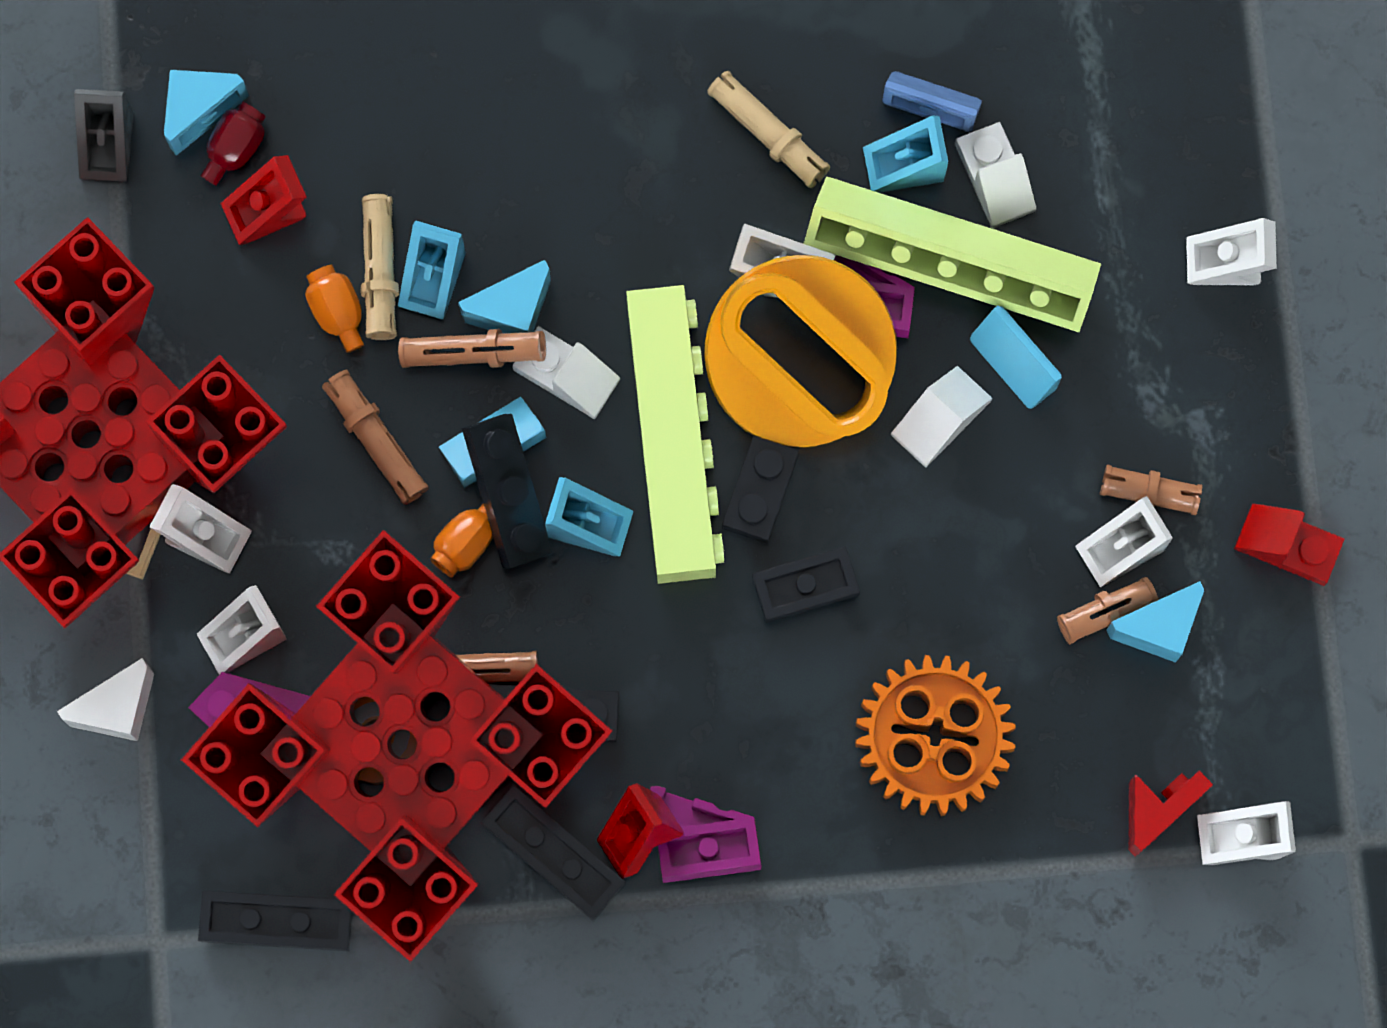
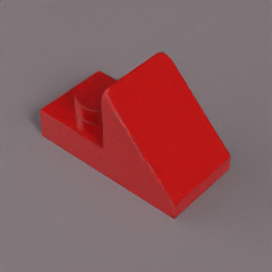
[220,155,307,245]
[1234,503,1345,586]
[1128,770,1213,857]
[597,783,684,879]

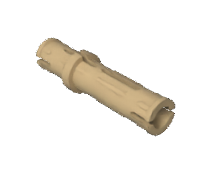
[707,71,830,188]
[361,194,399,340]

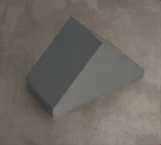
[74,89,134,181]

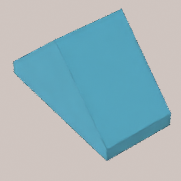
[164,70,249,156]
[863,115,948,193]
[398,220,466,320]
[458,260,551,333]
[545,477,633,557]
[1106,581,1204,662]

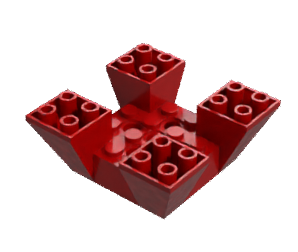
[0,217,287,629]
[181,530,612,962]

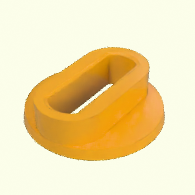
[704,255,897,448]

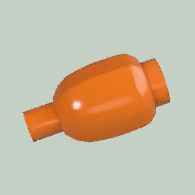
[305,265,364,353]
[430,504,493,577]

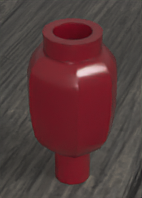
[200,101,266,186]

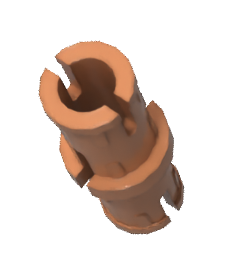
[1100,465,1202,516]
[1057,577,1158,644]

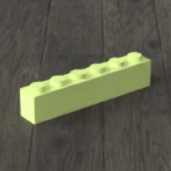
[804,176,1101,332]
[626,285,724,584]

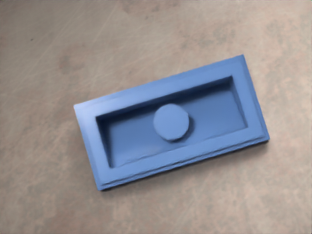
[882,71,982,132]

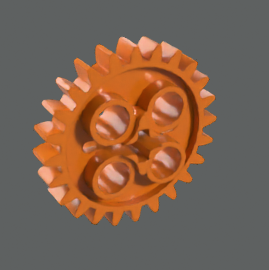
[855,655,1016,816]

